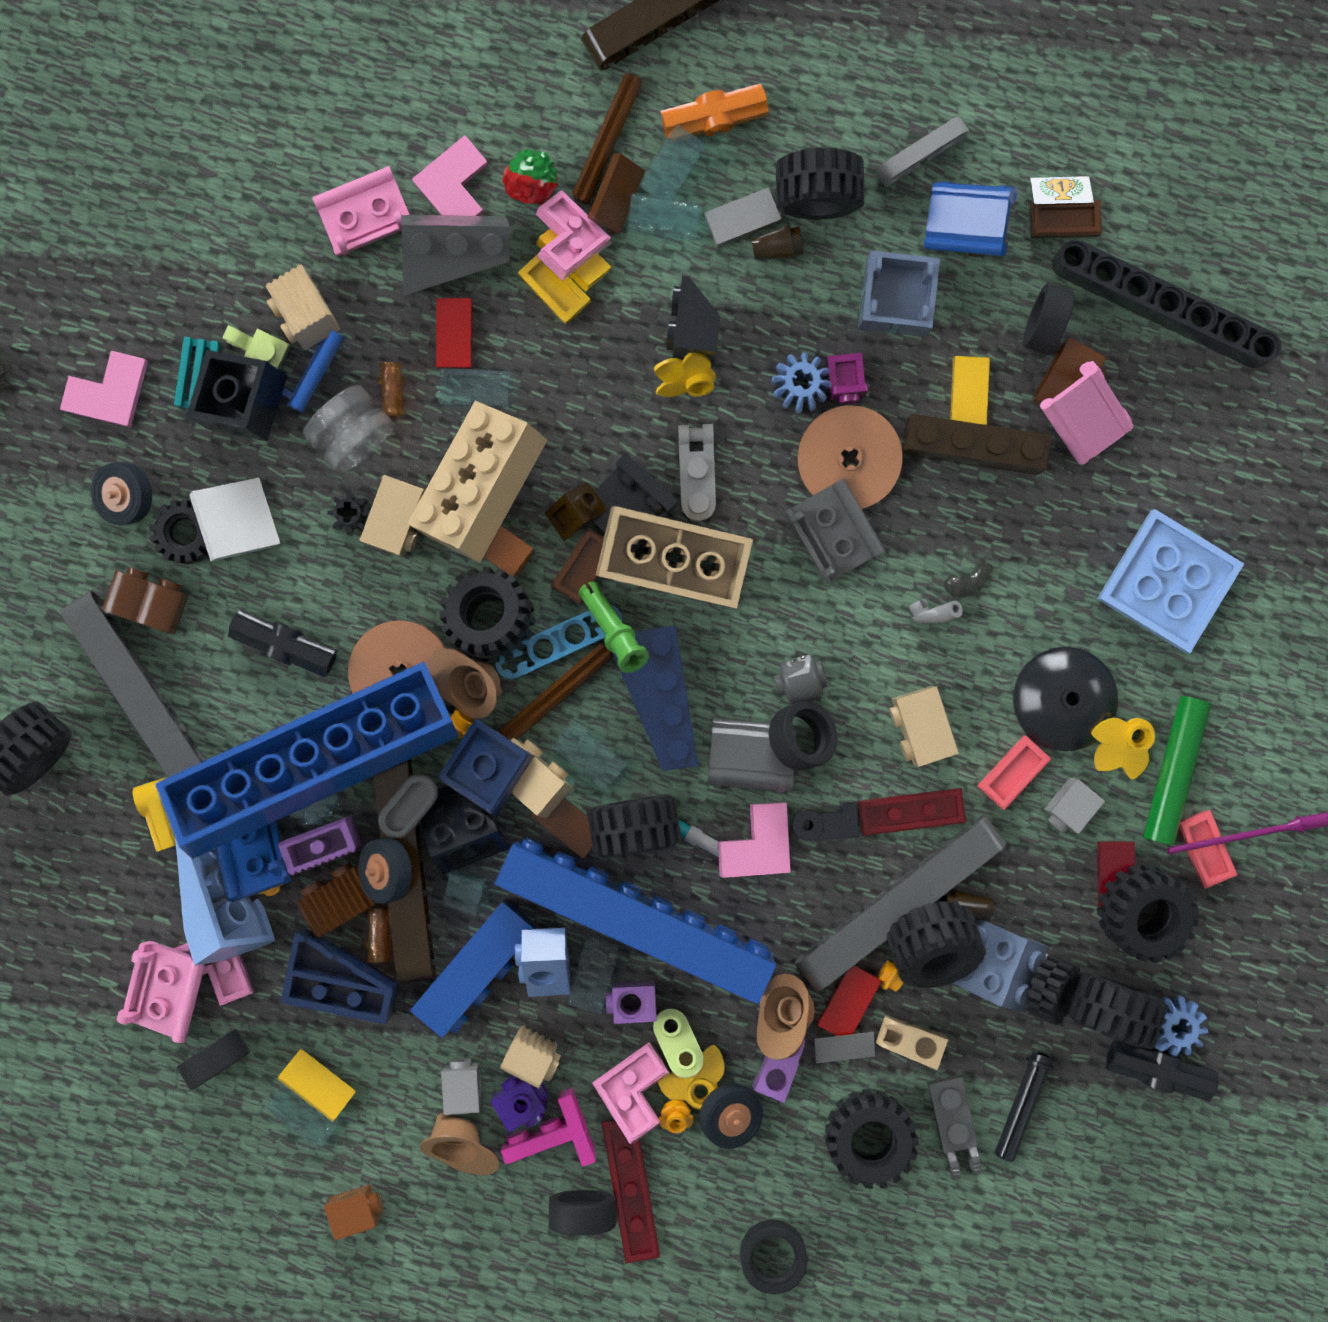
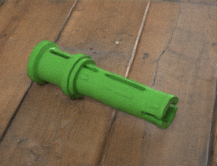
[579,582,649,673]

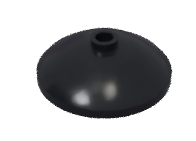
[1013,647,1118,751]

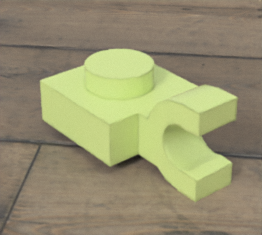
[222,325,291,369]

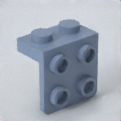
[953,920,1049,1012]

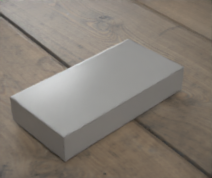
[704,187,781,247]

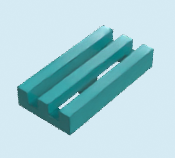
[174,337,221,409]

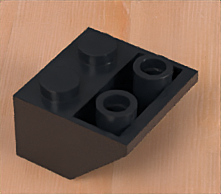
[667,276,720,366]

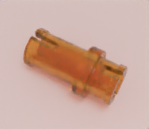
[377,362,406,417]
[365,908,393,963]

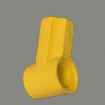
[133,777,176,852]

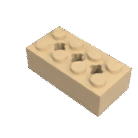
[407,401,547,563]
[596,506,753,609]

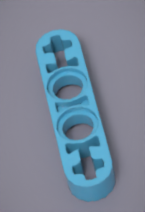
[495,604,623,679]

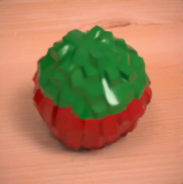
[502,149,558,205]

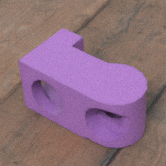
[752,1039,805,1103]

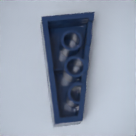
[612,625,698,771]

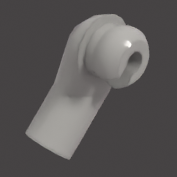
[909,599,963,624]

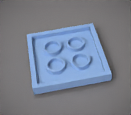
[1097,509,1244,654]

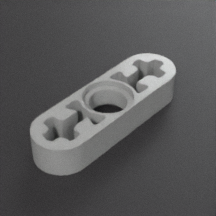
[876,116,970,187]

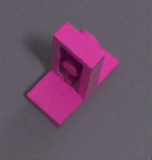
[501,1087,597,1167]

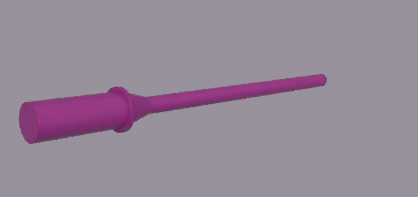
[1167,812,1328,854]

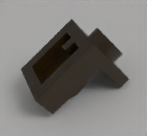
[545,482,606,541]

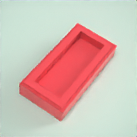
[977,735,1051,810]
[1178,810,1238,889]

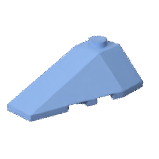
[175,838,275,965]

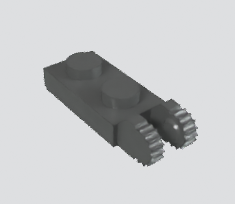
[927,1074,982,1180]

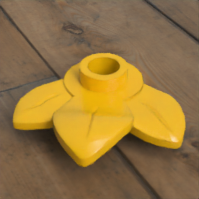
[654,353,716,397]
[1091,717,1155,780]
[658,1044,724,1110]

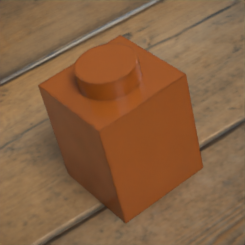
[484,526,535,579]
[324,1184,383,1241]

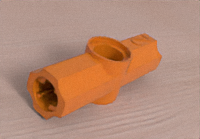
[661,84,769,143]

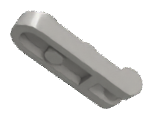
[678,424,716,522]

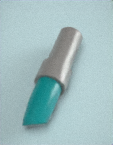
[678,820,719,857]

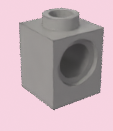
[1044,777,1105,834]
[441,1058,483,1115]

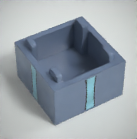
[858,250,940,337]

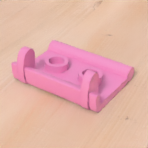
[312,166,409,257]
[1040,361,1133,465]
[117,941,205,1043]

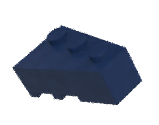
[280,927,399,1025]

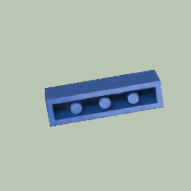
[410,898,537,1038]

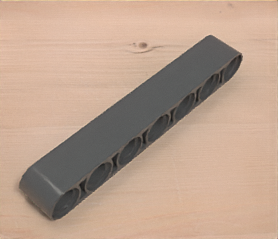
[61,590,207,777]
[794,815,1007,992]

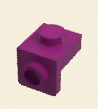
[826,353,868,404]

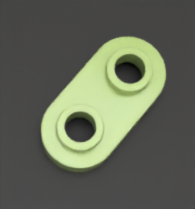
[653,1009,704,1078]

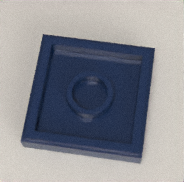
[437,718,534,816]

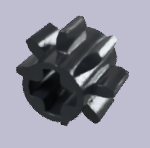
[327,491,370,537]

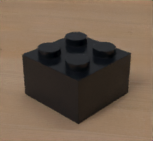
[186,350,287,442]

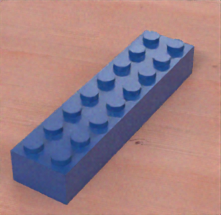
[155,661,459,859]
[494,837,776,1005]

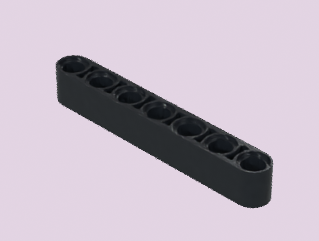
[1052,240,1282,368]

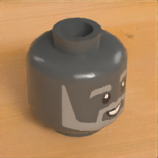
[774,655,828,704]

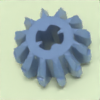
[771,352,831,413]
[1155,995,1209,1057]

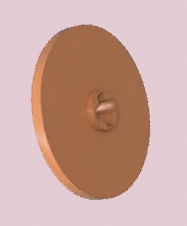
[798,405,903,509]
[348,620,446,702]

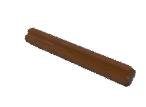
[572,73,641,204]
[499,644,613,740]

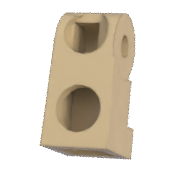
[876,1015,948,1070]

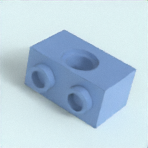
[515,928,570,997]

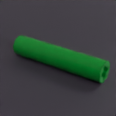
[1142,696,1212,846]

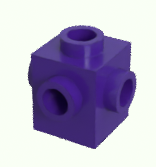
[491,1075,549,1133]

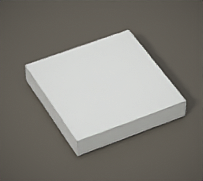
[189,478,280,562]

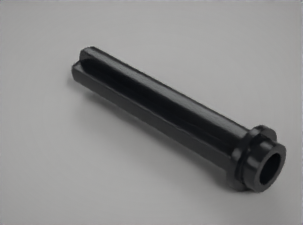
[995,1050,1054,1162]

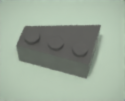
[401,215,510,295]

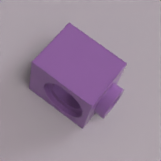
[606,980,657,1024]

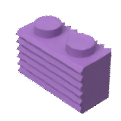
[278,815,363,875]

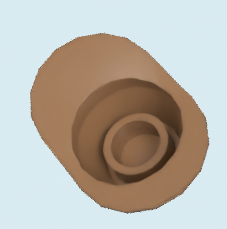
[427,648,503,719]
[757,974,815,1060]
[420,1112,500,1175]

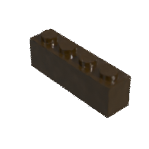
[902,414,1052,475]

